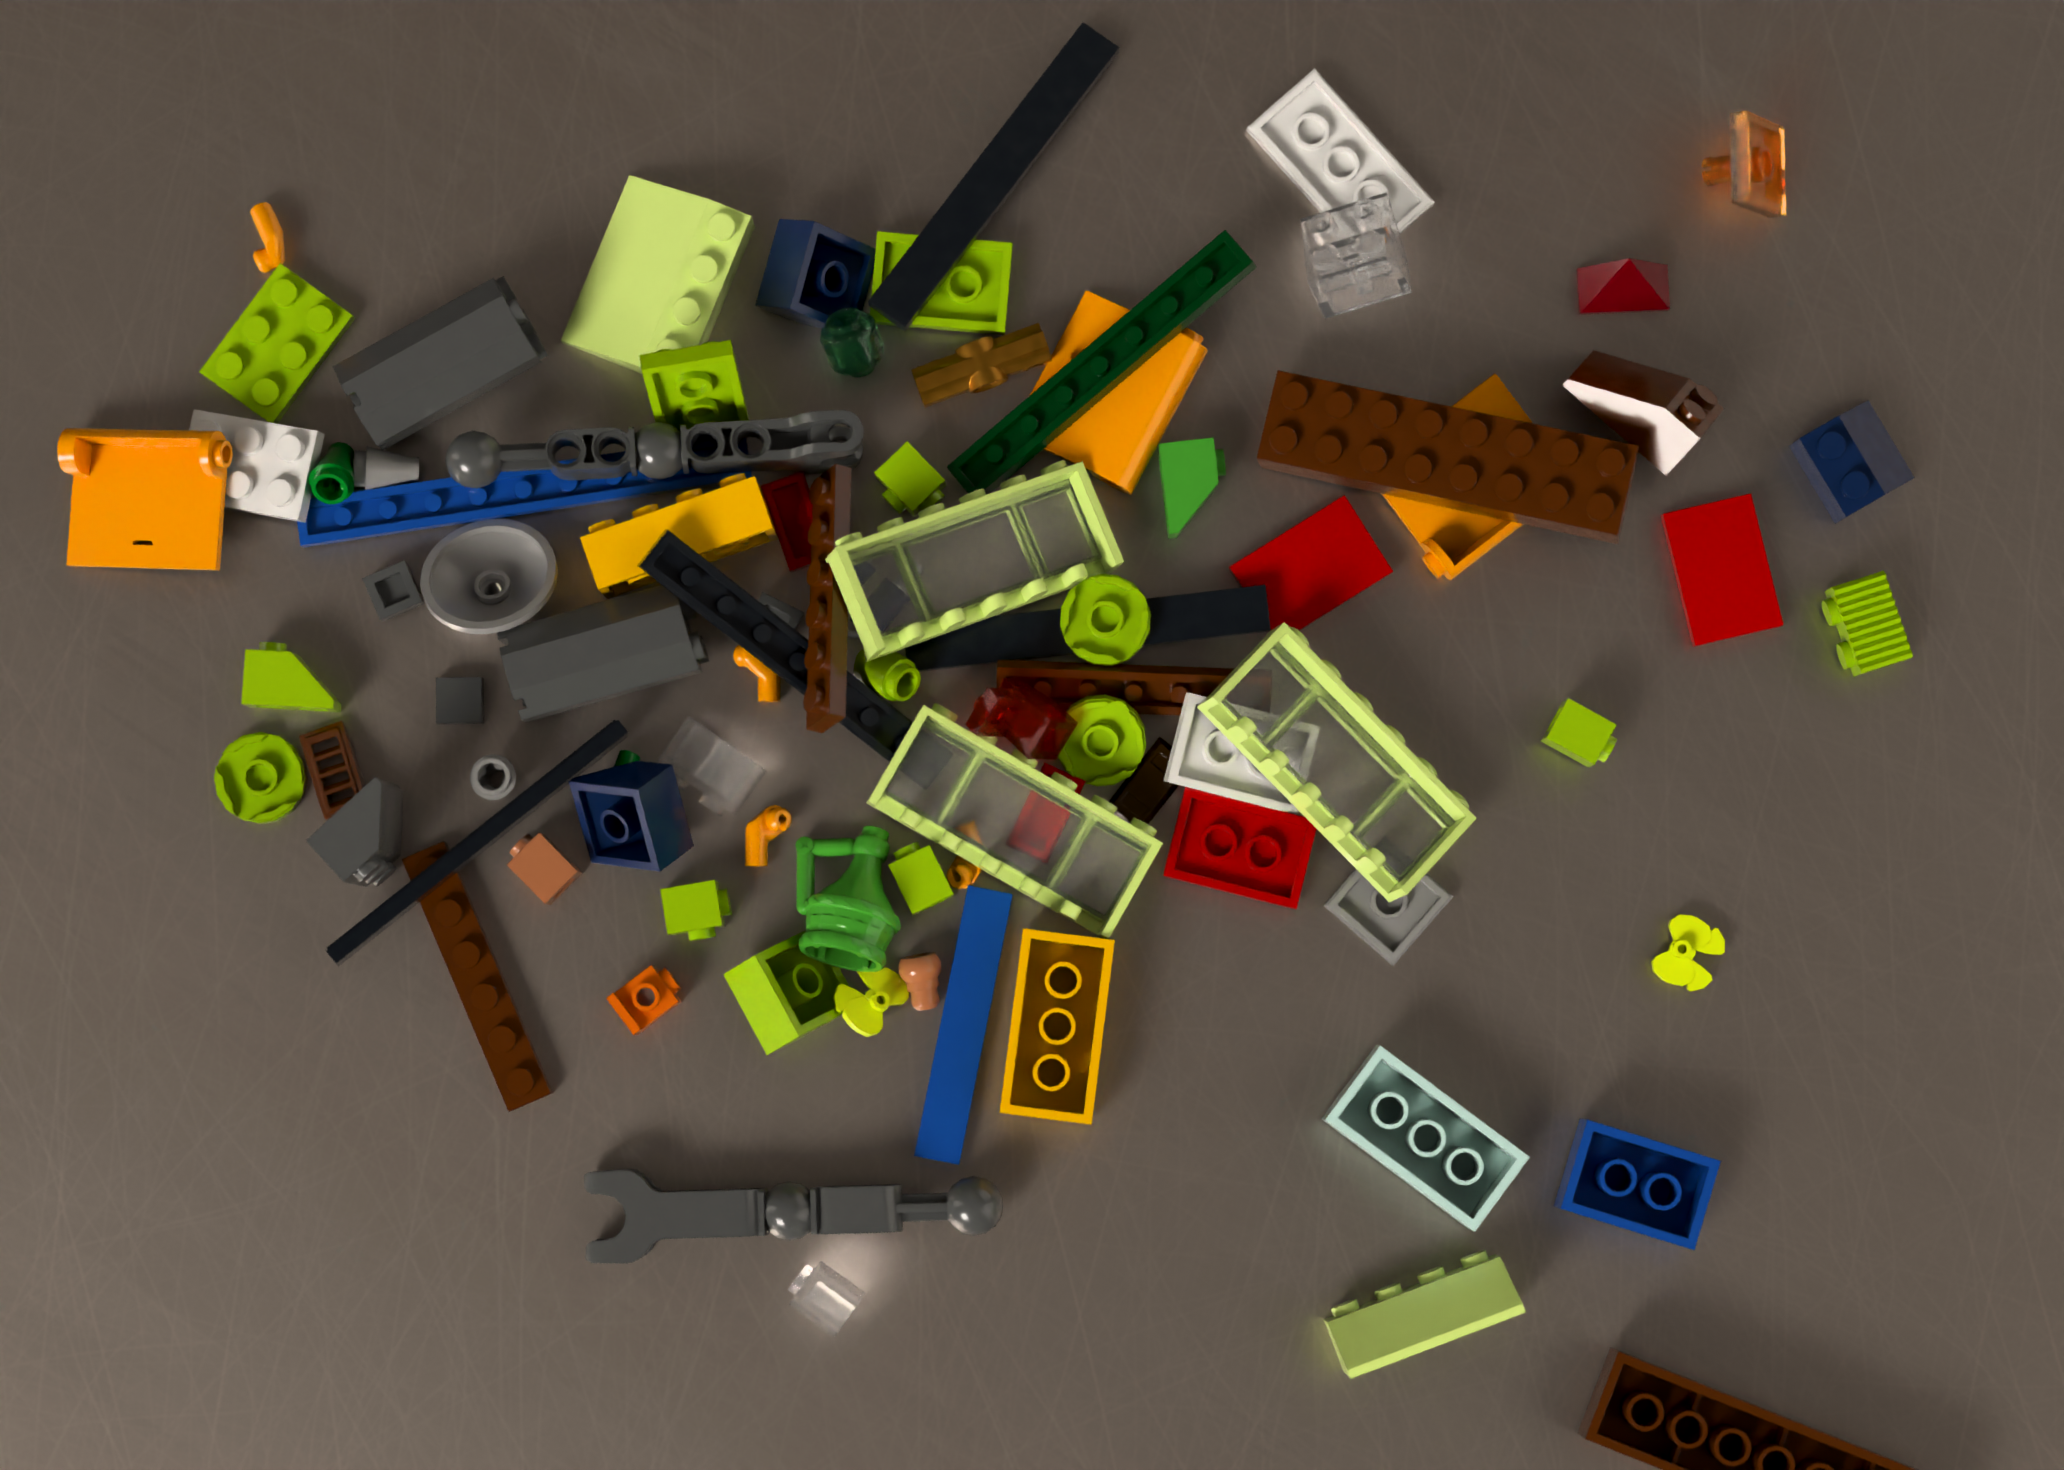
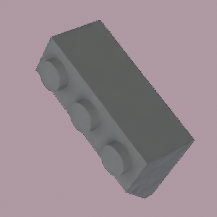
[306,777,403,887]

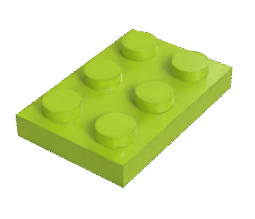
[869,231,1013,335]
[199,263,356,424]
[639,340,750,431]

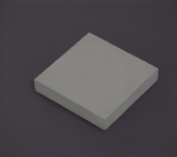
[1323,836,1454,966]

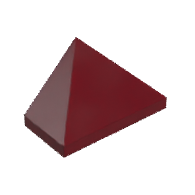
[1576,258,1670,315]

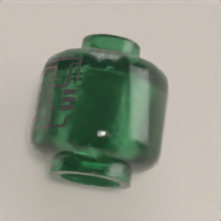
[820,307,885,378]

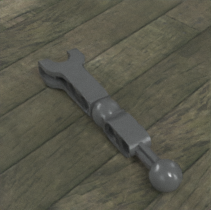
[445,410,864,489]
[584,1169,1003,1263]

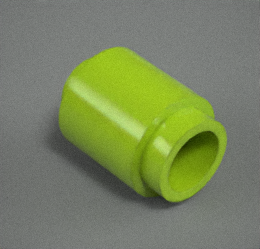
[853,649,921,702]

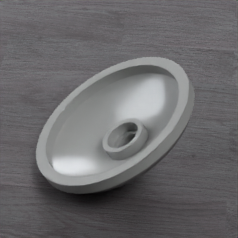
[420,519,558,634]

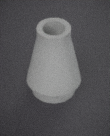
[354,446,419,490]
[470,754,516,800]

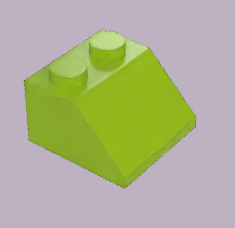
[723,930,849,1055]

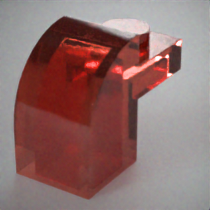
[965,678,1078,760]

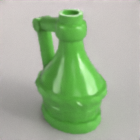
[795,826,901,972]

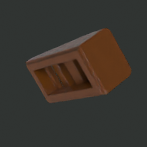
[299,720,365,821]

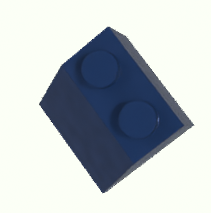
[755,219,876,336]
[1789,400,1915,524]
[569,761,694,872]

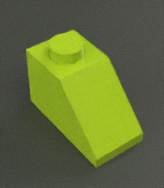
[241,642,341,713]

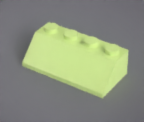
[1324,1250,1526,1379]

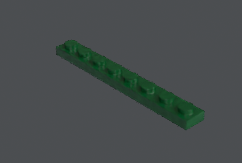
[947,230,1257,494]

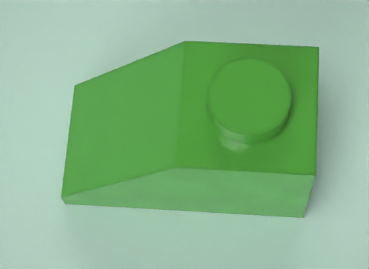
[1158,437,1226,539]

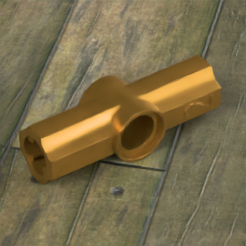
[911,323,1052,408]

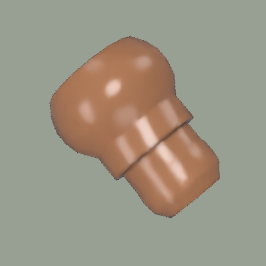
[898,952,941,1011]

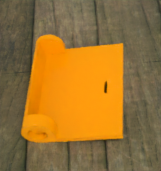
[1030,290,1208,495]
[1382,373,1533,580]
[57,428,233,571]

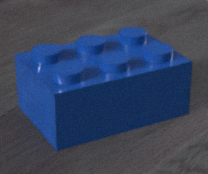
[1554,1118,1721,1250]

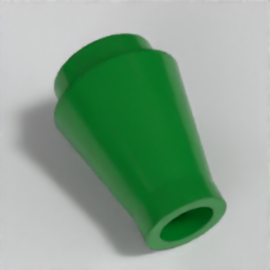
[309,442,355,504]

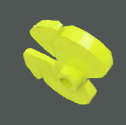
[1651,914,1725,992]
[833,967,909,1037]

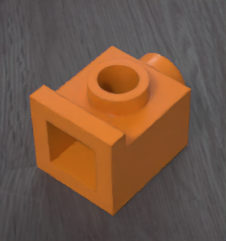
[606,965,682,1035]

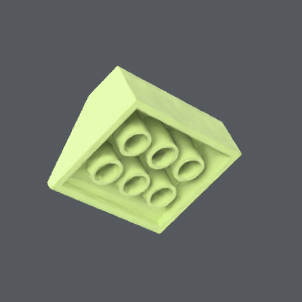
[561,175,755,374]

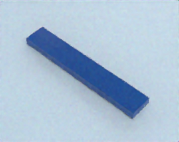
[914,885,1013,1165]

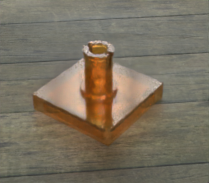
[1702,111,1786,218]

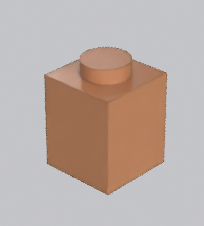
[507,832,582,905]

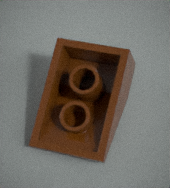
[1562,350,1724,476]

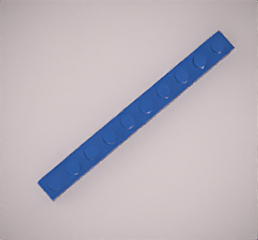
[297,438,752,548]

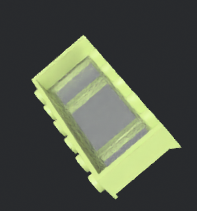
[825,461,1124,662]
[1197,622,1477,902]
[866,703,1163,939]

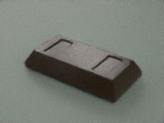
[1108,737,1179,824]

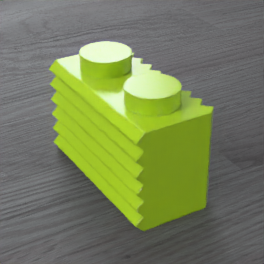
[1822,570,1913,677]

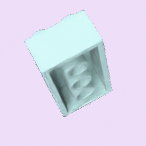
[1321,1045,1530,1232]

